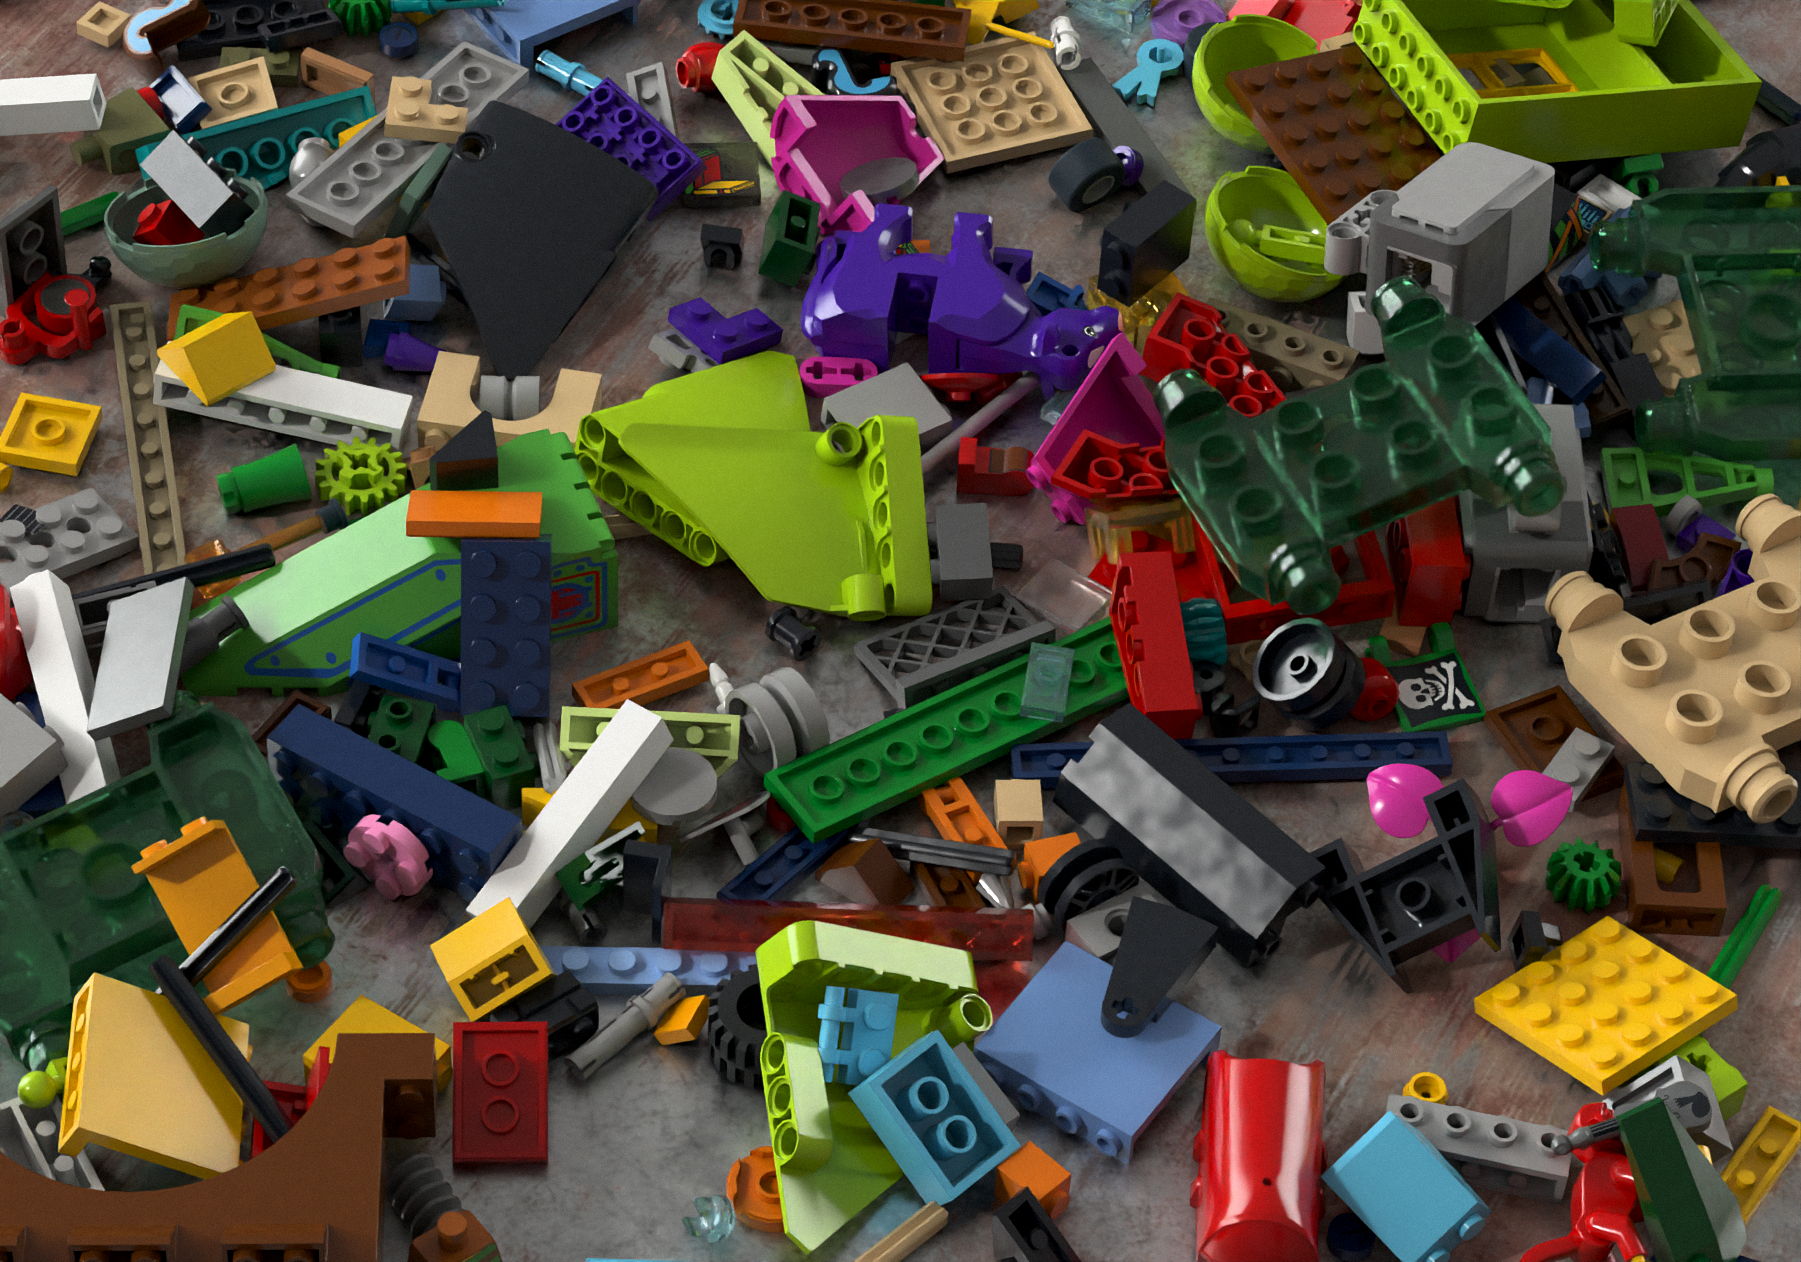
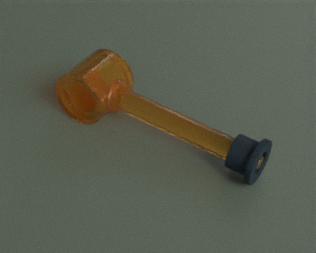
[184,498,348,598]

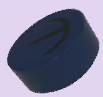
[379,22,418,58]
[1326,1213,1376,1262]

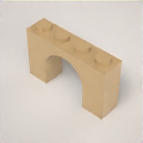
[417,351,602,451]

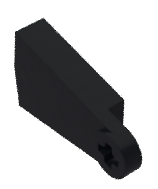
[1100,896,1219,1038]

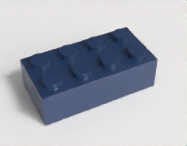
[460,534,552,717]

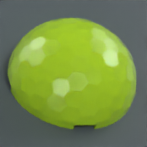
[1192,14,1320,154]
[1204,166,1348,302]

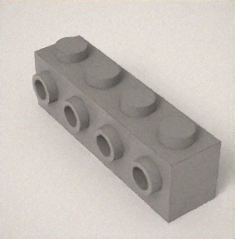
[1385,1093,1572,1205]

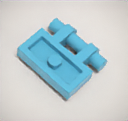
[817,985,899,1085]

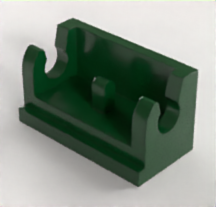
[555,821,645,912]

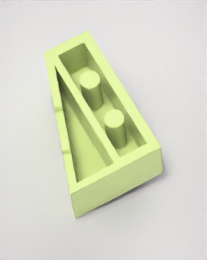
[711,30,824,169]

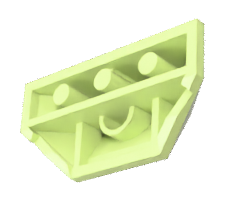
[559,706,741,780]

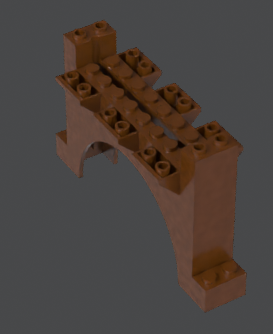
[0,1033,437,1262]

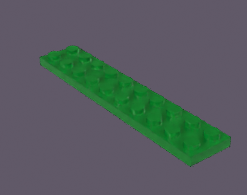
[763,616,1129,844]

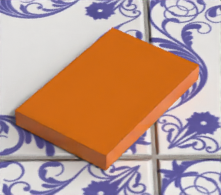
[406,490,543,539]

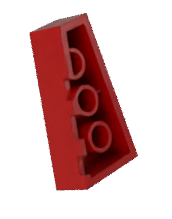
[1109,551,1203,740]

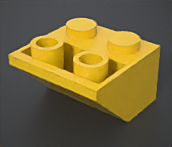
[430,897,557,1022]

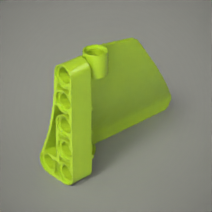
[618,415,932,622]

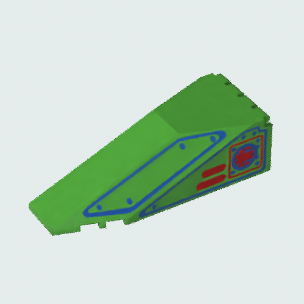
[180,429,618,697]

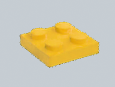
[0,392,103,476]

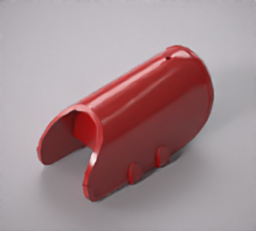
[1190,1050,1328,1262]

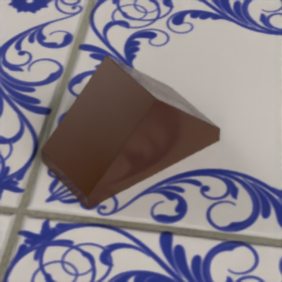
[815,837,915,921]

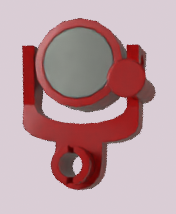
[0,272,107,365]

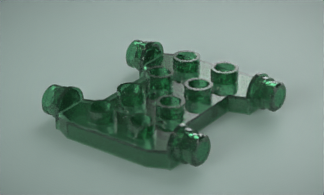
[1589,185,1801,461]
[1153,276,1567,615]
[0,690,335,1072]

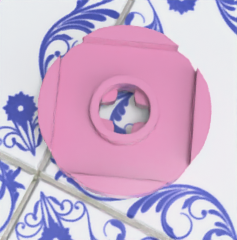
[343,814,433,900]

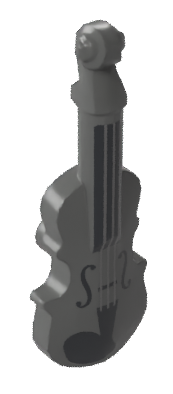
[1551,1081,1713,1156]

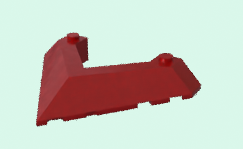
[1050,292,1346,506]

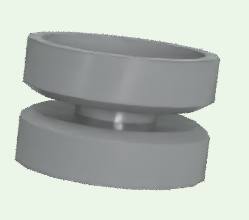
[725,667,830,779]

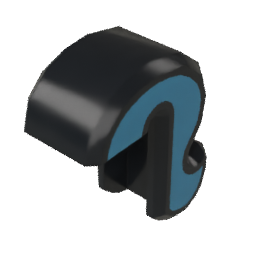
[811,48,897,96]

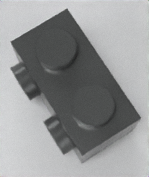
[927,503,993,601]

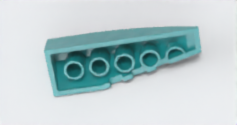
[135,85,377,190]

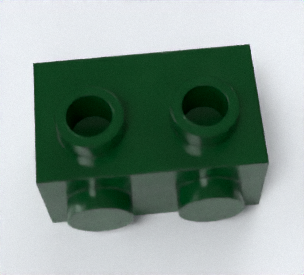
[758,190,820,287]
[366,694,436,768]
[464,705,541,811]

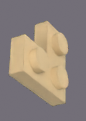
[384,76,468,144]

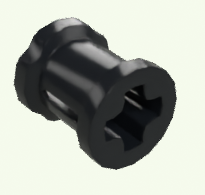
[764,605,822,662]

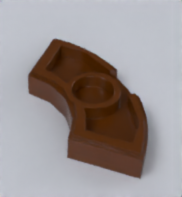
[1645,532,1742,592]

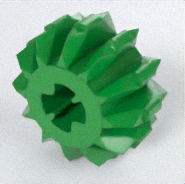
[327,0,392,38]
[1545,837,1622,915]

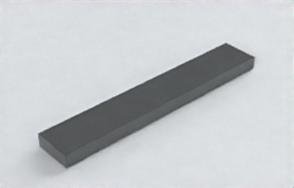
[1056,57,1197,212]

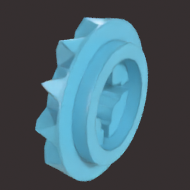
[698,0,739,40]

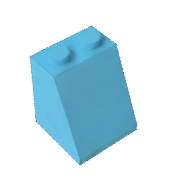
[1321,1110,1493,1262]

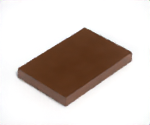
[1484,685,1624,802]

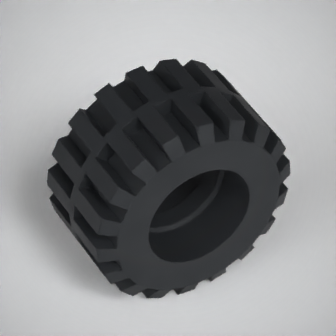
[707,964,767,1089]

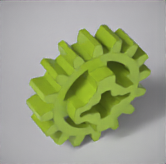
[314,437,407,516]

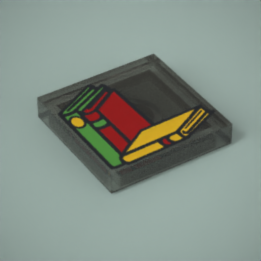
[681,142,761,207]

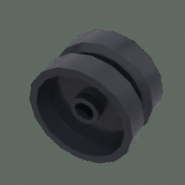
[1252,617,1366,731]

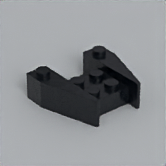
[1310,778,1501,994]

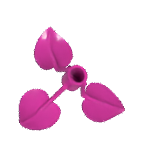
[1367,763,1573,962]

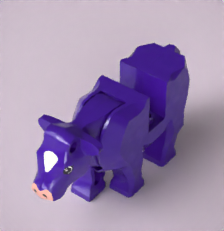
[800,203,1124,402]

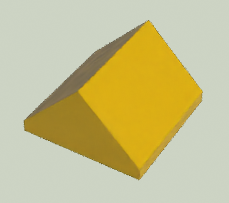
[157,311,276,407]

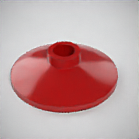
[919,373,1000,402]

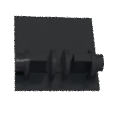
[1586,489,1627,598]

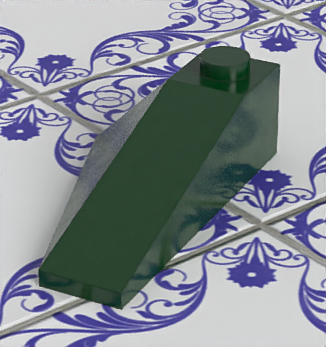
[1616,1097,1748,1262]

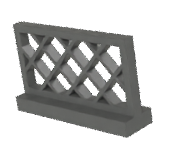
[854,586,1056,709]

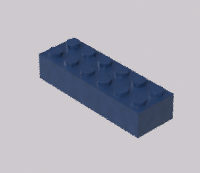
[266,704,522,903]

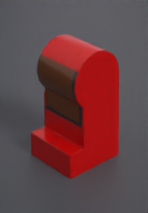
[956,437,1034,496]

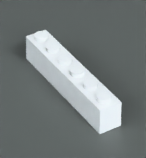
[153,341,413,453]

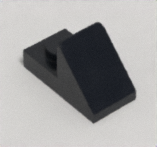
[991,1186,1081,1262]

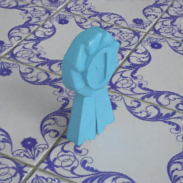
[1112,39,1184,106]

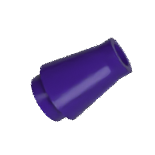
[384,331,447,372]

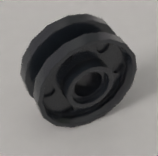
[1038,838,1140,934]

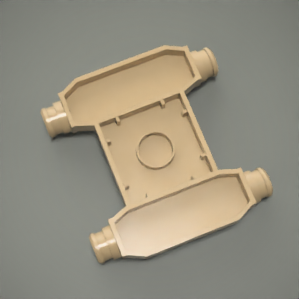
[1545,493,1801,824]

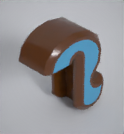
[123,0,211,80]

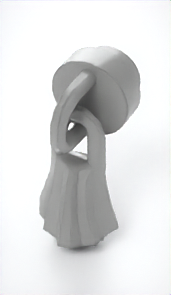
[976,873,1053,946]

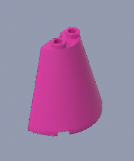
[770,95,945,235]
[1025,332,1199,525]

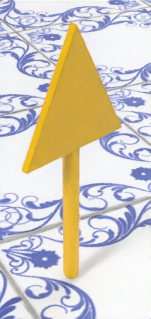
[956,0,1054,49]

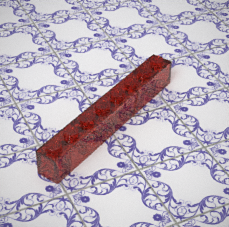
[663,897,1034,961]

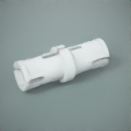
[1050,16,1081,70]

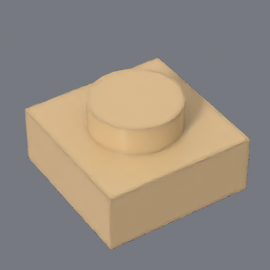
[76,1,131,48]

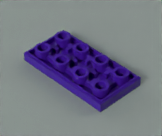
[555,76,708,222]

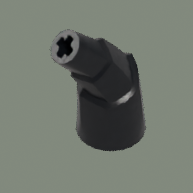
[1704,123,1801,223]

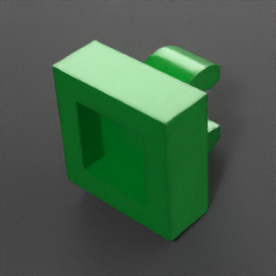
[1611,153,1664,196]

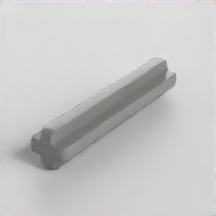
[532,722,567,794]

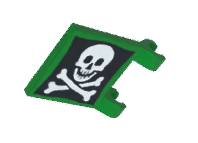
[1364,622,1486,732]

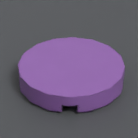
[1150,0,1226,53]

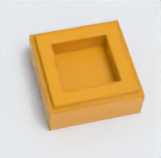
[653,995,709,1045]

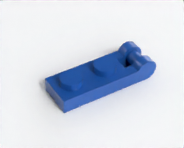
[349,632,461,713]

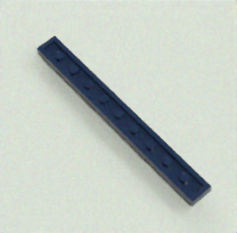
[1009,731,1453,789]

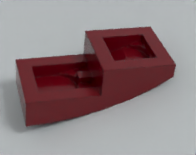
[1610,504,1669,592]

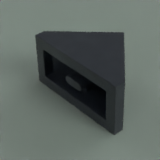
[429,410,499,491]

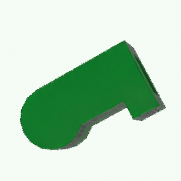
[427,720,486,799]

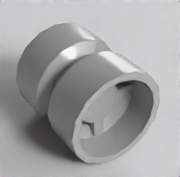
[480,376,540,421]

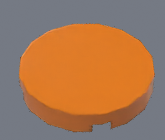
[726,1146,785,1233]

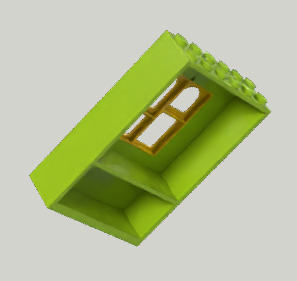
[1353,0,1762,163]

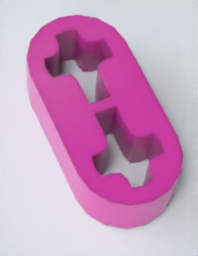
[799,357,878,398]

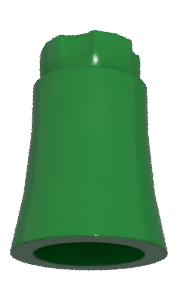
[215,443,312,515]

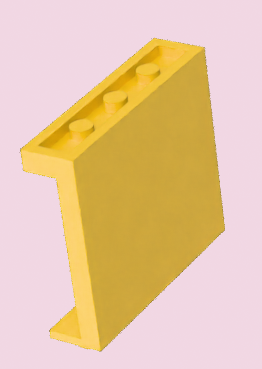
[58,972,252,1179]

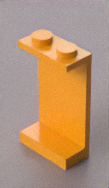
[131,816,304,1015]

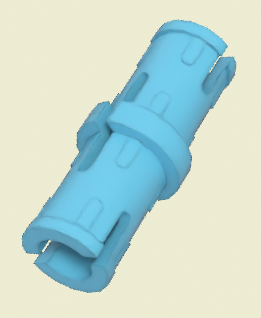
[535,50,603,97]

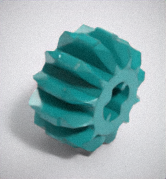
[1180,597,1228,666]

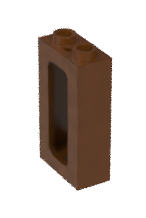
[1617,781,1727,937]

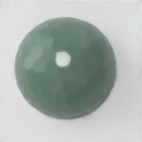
[104,168,268,289]

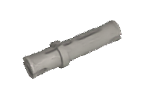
[564,972,686,1082]

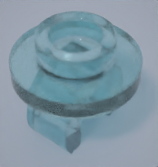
[682,1195,736,1244]

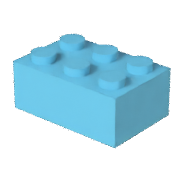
[848,1030,1021,1206]

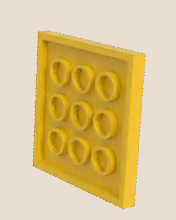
[1474,916,1738,1096]

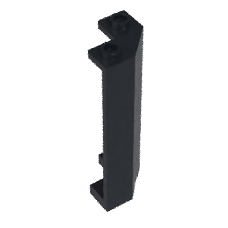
[1052,703,1326,968]

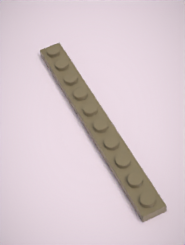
[109,300,193,610]

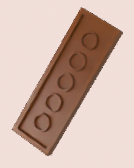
[167,236,411,342]

